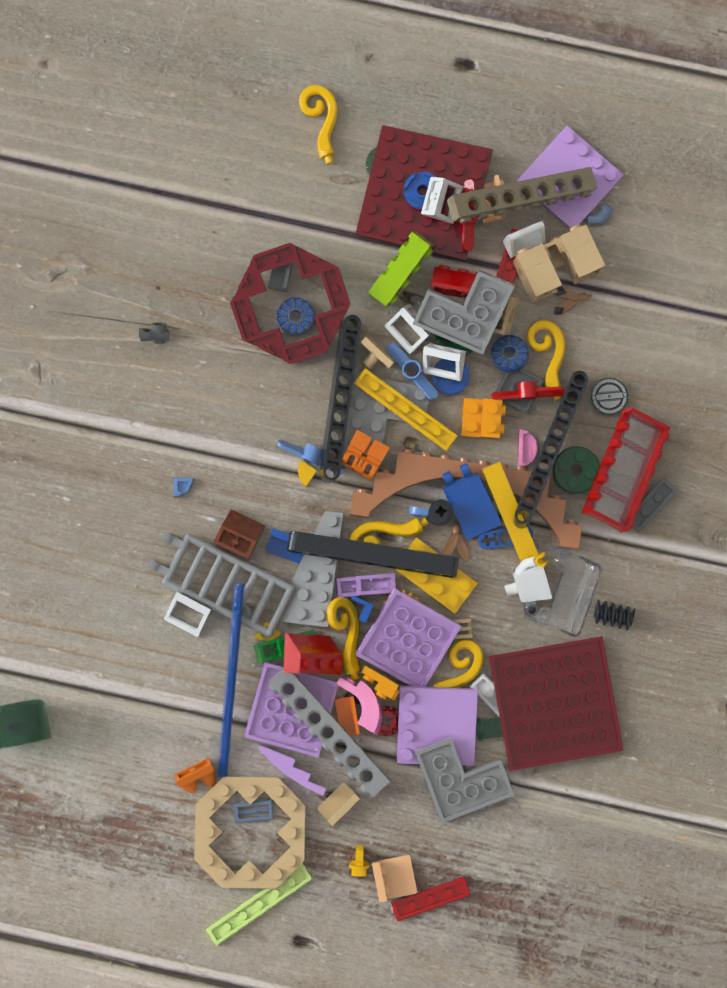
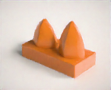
[174,757,215,793]

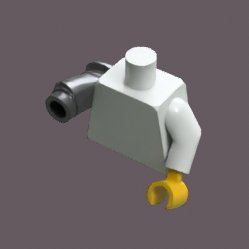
[504,552,552,616]

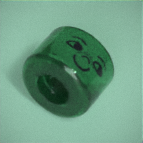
[0,699,52,749]

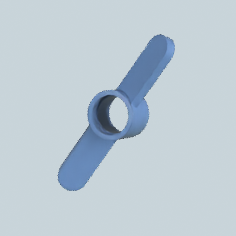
[387,343,438,400]
[277,440,345,475]

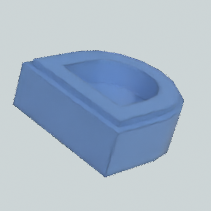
[409,507,429,518]

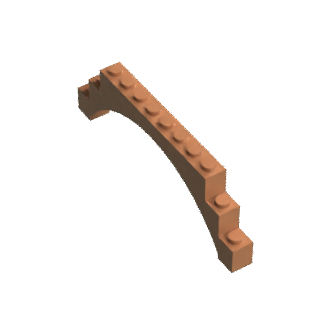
[350,449,582,550]

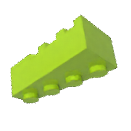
[368,231,434,306]

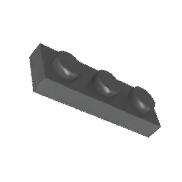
[633,478,678,533]

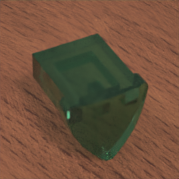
[476,717,502,742]

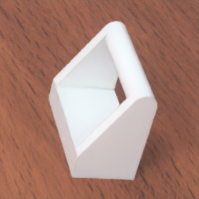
[421,177,463,224]
[503,221,546,259]
[384,304,434,355]
[423,343,466,381]
[164,592,212,637]

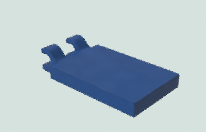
[443,463,502,540]

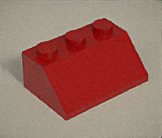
[430,265,478,299]
[284,633,343,675]

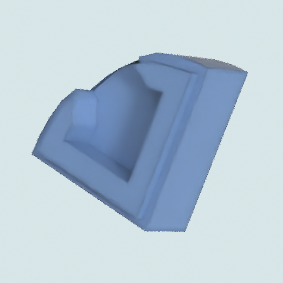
[174,478,194,497]

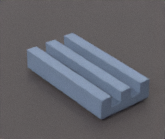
[233,800,274,823]

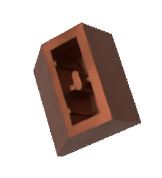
[213,509,266,560]

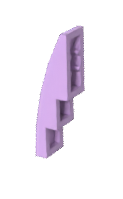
[334,573,396,598]
[258,745,326,795]

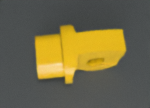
[349,845,369,877]

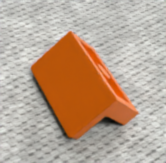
[335,696,360,736]

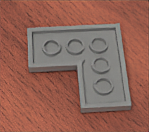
[413,269,515,355]
[343,375,429,451]
[415,737,514,823]

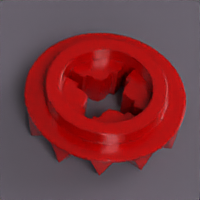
[378,706,399,737]

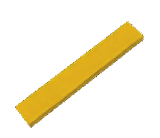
[354,368,458,452]
[482,461,539,562]

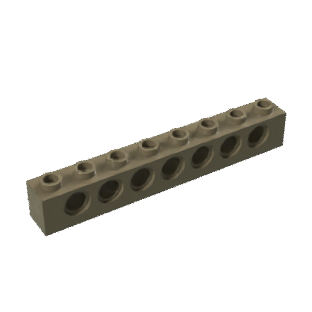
[447,167,597,223]

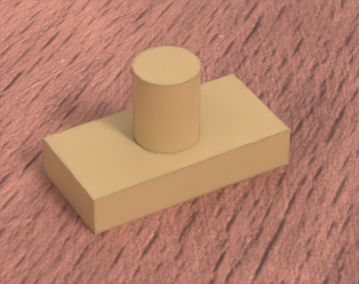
[361,336,396,369]

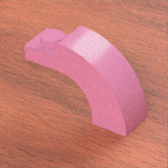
[337,677,382,735]

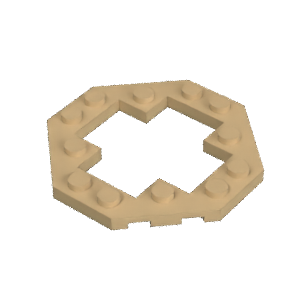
[194,777,306,889]

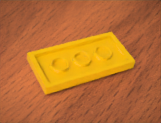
[395,537,478,614]

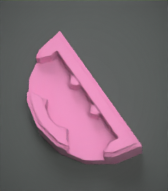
[518,429,538,467]

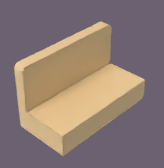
[317,782,360,826]

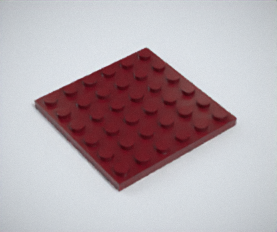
[356,125,493,260]
[488,636,624,771]

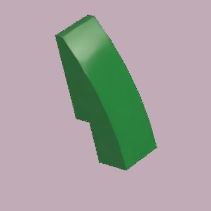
[254,630,315,664]

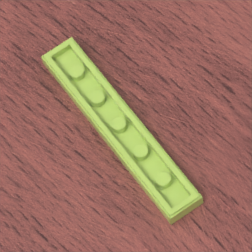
[206,863,313,946]

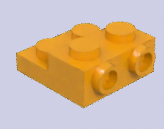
[461,398,506,440]
[361,666,400,700]

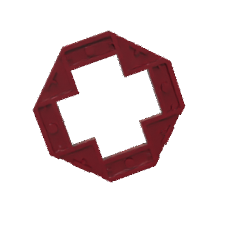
[230,243,351,364]

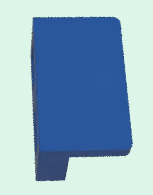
[266,528,304,564]
[351,596,374,624]

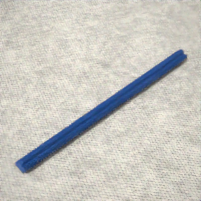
[217,583,245,777]

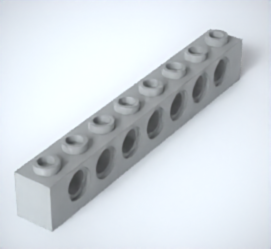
[269,667,390,797]

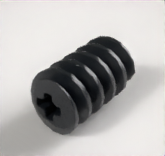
[428,499,453,526]
[593,599,636,631]

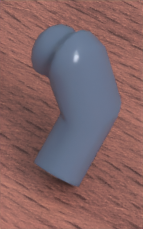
[587,204,612,225]

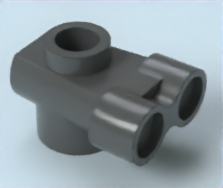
[139,322,169,344]

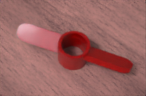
[462,179,478,251]
[491,382,564,400]

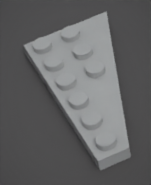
[279,511,345,628]

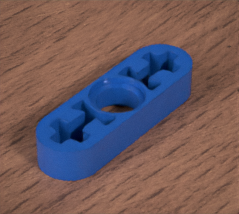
[478,526,533,550]

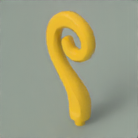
[299,85,338,165]
[527,320,566,401]
[349,518,429,545]
[327,597,361,680]
[432,640,484,688]

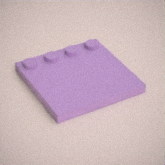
[517,126,623,229]
[355,587,461,687]
[244,662,338,758]
[397,686,478,766]

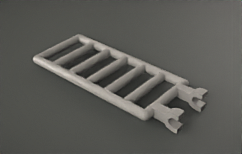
[147,532,295,637]

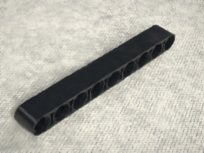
[319,315,361,483]
[513,371,588,529]
[287,531,459,578]

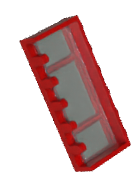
[581,407,671,533]

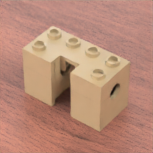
[513,224,605,303]

